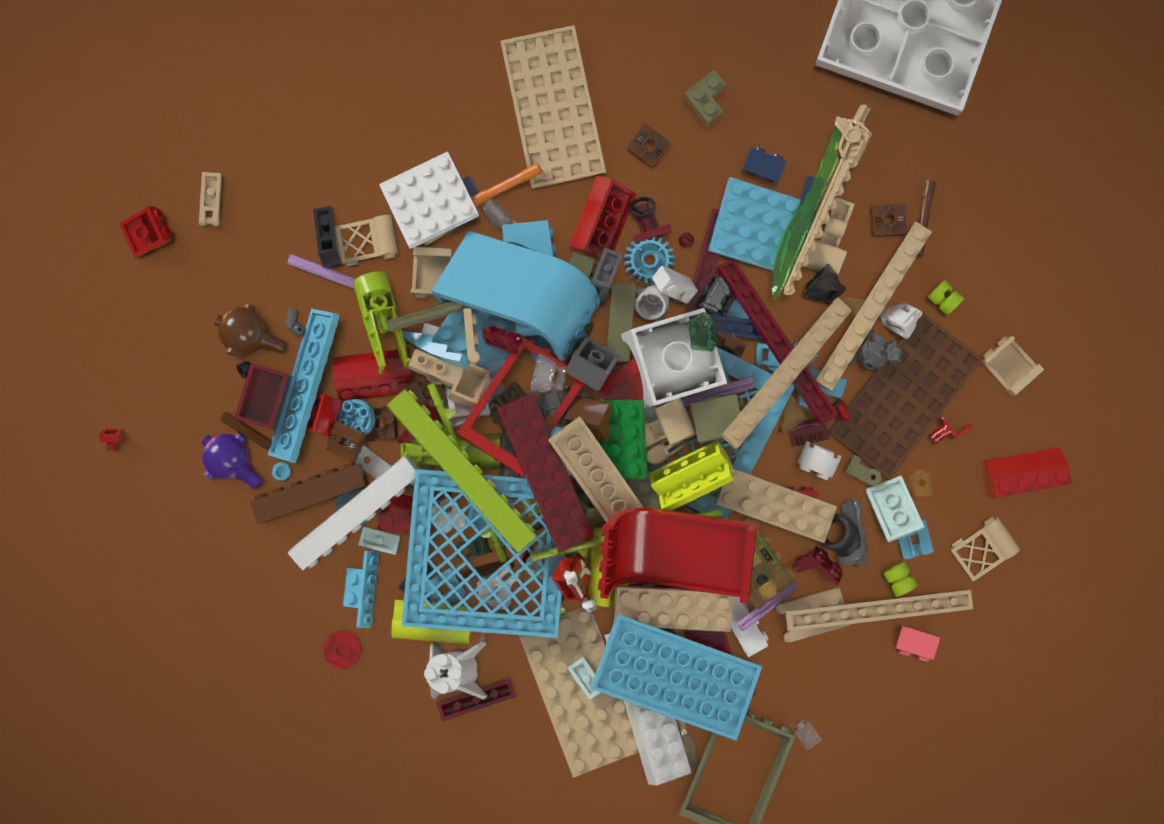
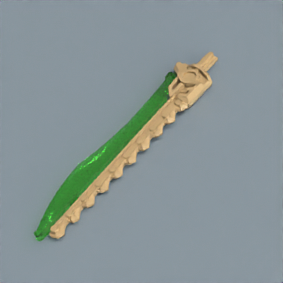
[773,104,872,299]

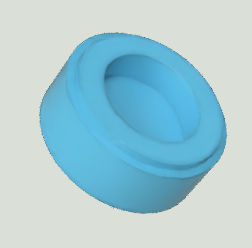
[272,462,292,481]

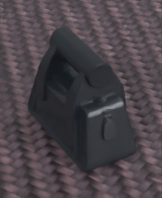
[804,264,846,304]
[695,276,735,316]

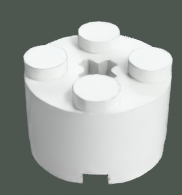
[797,441,842,480]

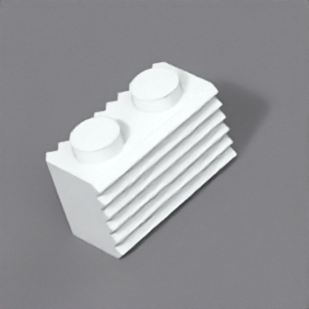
[652,266,698,304]

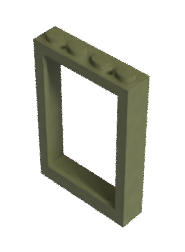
[678,711,796,824]

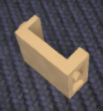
[411,247,453,299]
[981,336,1044,396]

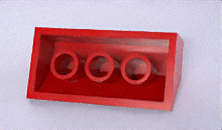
[569,176,636,260]
[984,447,1072,498]

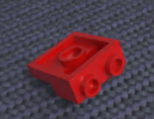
[119,206,172,258]

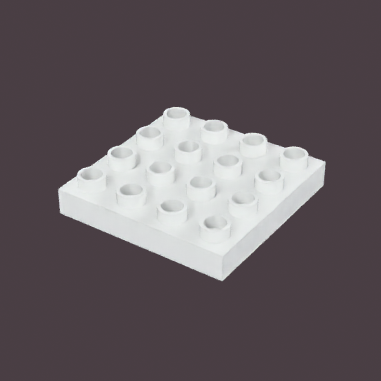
[815,0,1002,116]

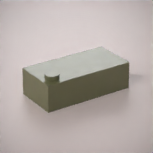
[604,283,635,365]

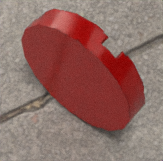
[323,630,362,669]

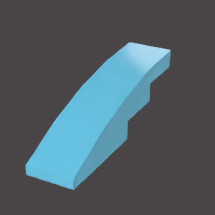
[403,331,470,370]

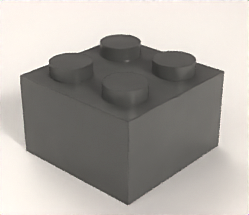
[565,336,621,391]

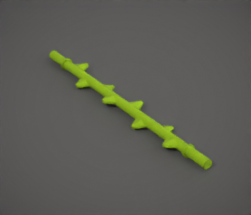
[427,383,508,563]
[531,509,722,562]

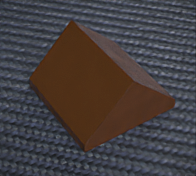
[564,396,612,441]

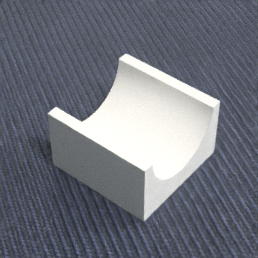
[621,308,727,408]

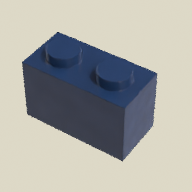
[741,147,786,185]

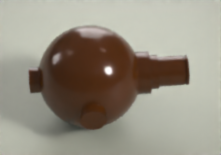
[214,303,285,357]

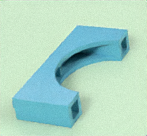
[502,220,556,337]

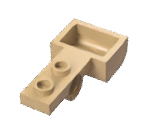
[803,197,855,275]
[408,349,491,408]
[645,398,696,447]

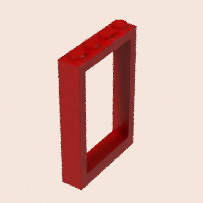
[457,337,585,478]

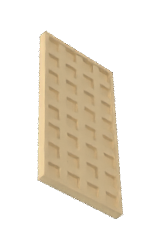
[500,25,606,189]
[519,607,639,778]

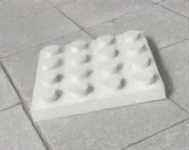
[379,152,479,249]

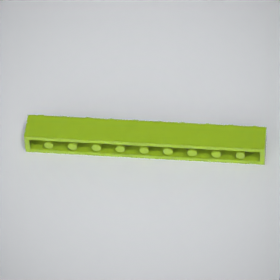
[386,389,536,553]

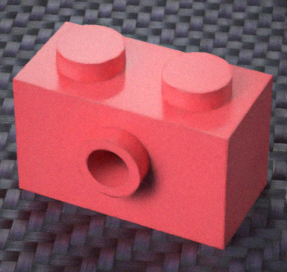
[896,626,940,662]

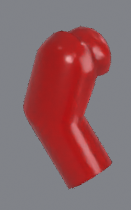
[833,399,851,422]

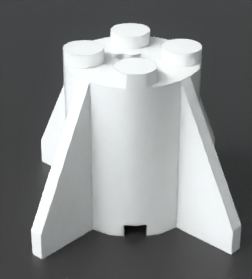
[424,641,488,699]

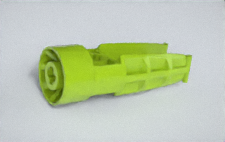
[353,271,411,374]
[401,433,501,469]

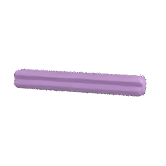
[288,255,356,289]
[681,377,755,408]
[737,580,798,631]

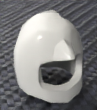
[634,285,669,320]

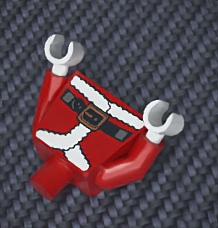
[551,552,597,613]

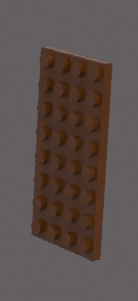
[828,312,983,480]

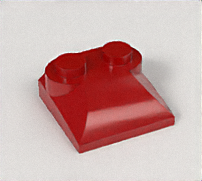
[377,494,413,535]

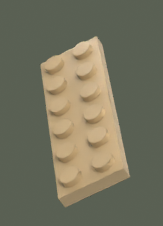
[548,417,644,523]
[715,469,837,543]
[614,586,733,632]

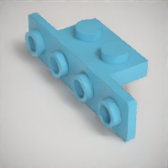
[343,550,379,628]

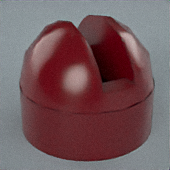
[679,232,694,248]

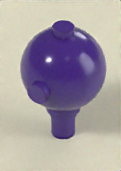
[201,432,263,490]

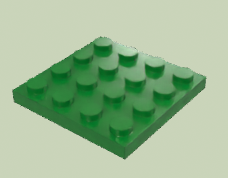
[591,398,648,479]

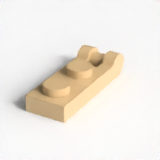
[199,172,222,227]
[463,308,480,364]

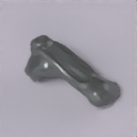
[837,500,868,567]

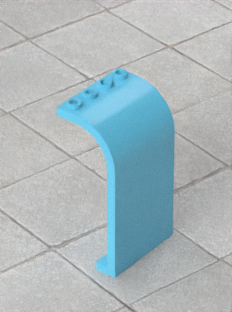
[432,231,600,361]

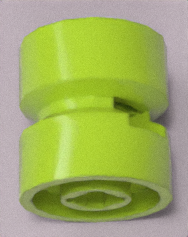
[928,280,964,316]
[883,561,918,597]

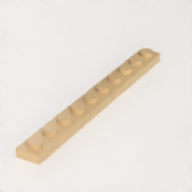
[816,222,932,392]
[721,298,852,449]
[786,590,973,631]

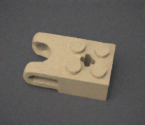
[775,587,850,642]

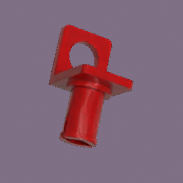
[929,416,974,445]

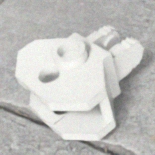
[477,565,520,609]

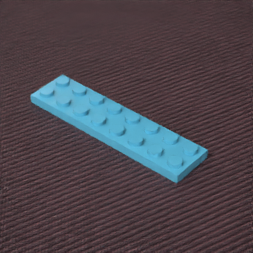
[267,308,340,463]

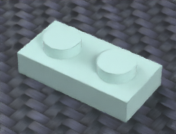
[358,527,401,555]
[567,657,600,700]

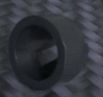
[236,361,250,378]

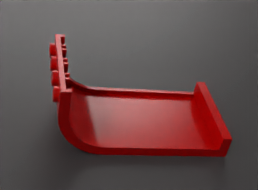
[598,508,758,604]

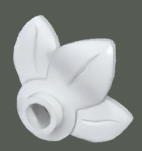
[432,498,465,535]

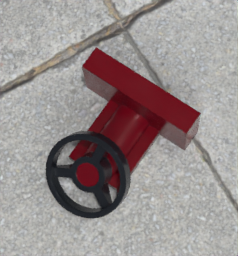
[629,197,672,244]

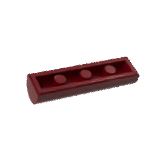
[437,679,516,722]

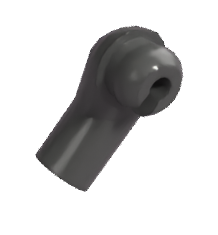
[286,309,304,336]

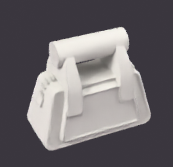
[880,302,922,339]

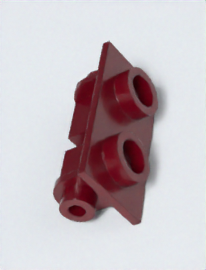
[482,326,523,354]

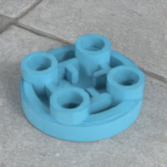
[338,399,375,436]

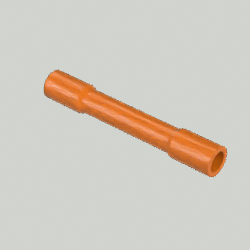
[470,163,543,207]

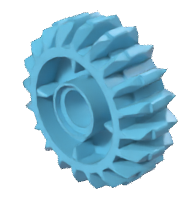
[624,237,675,286]

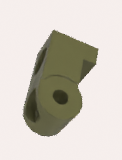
[843,455,882,486]

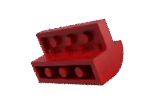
[333,348,414,401]

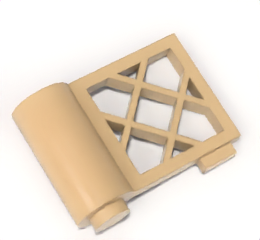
[335,215,398,267]
[951,516,1021,582]

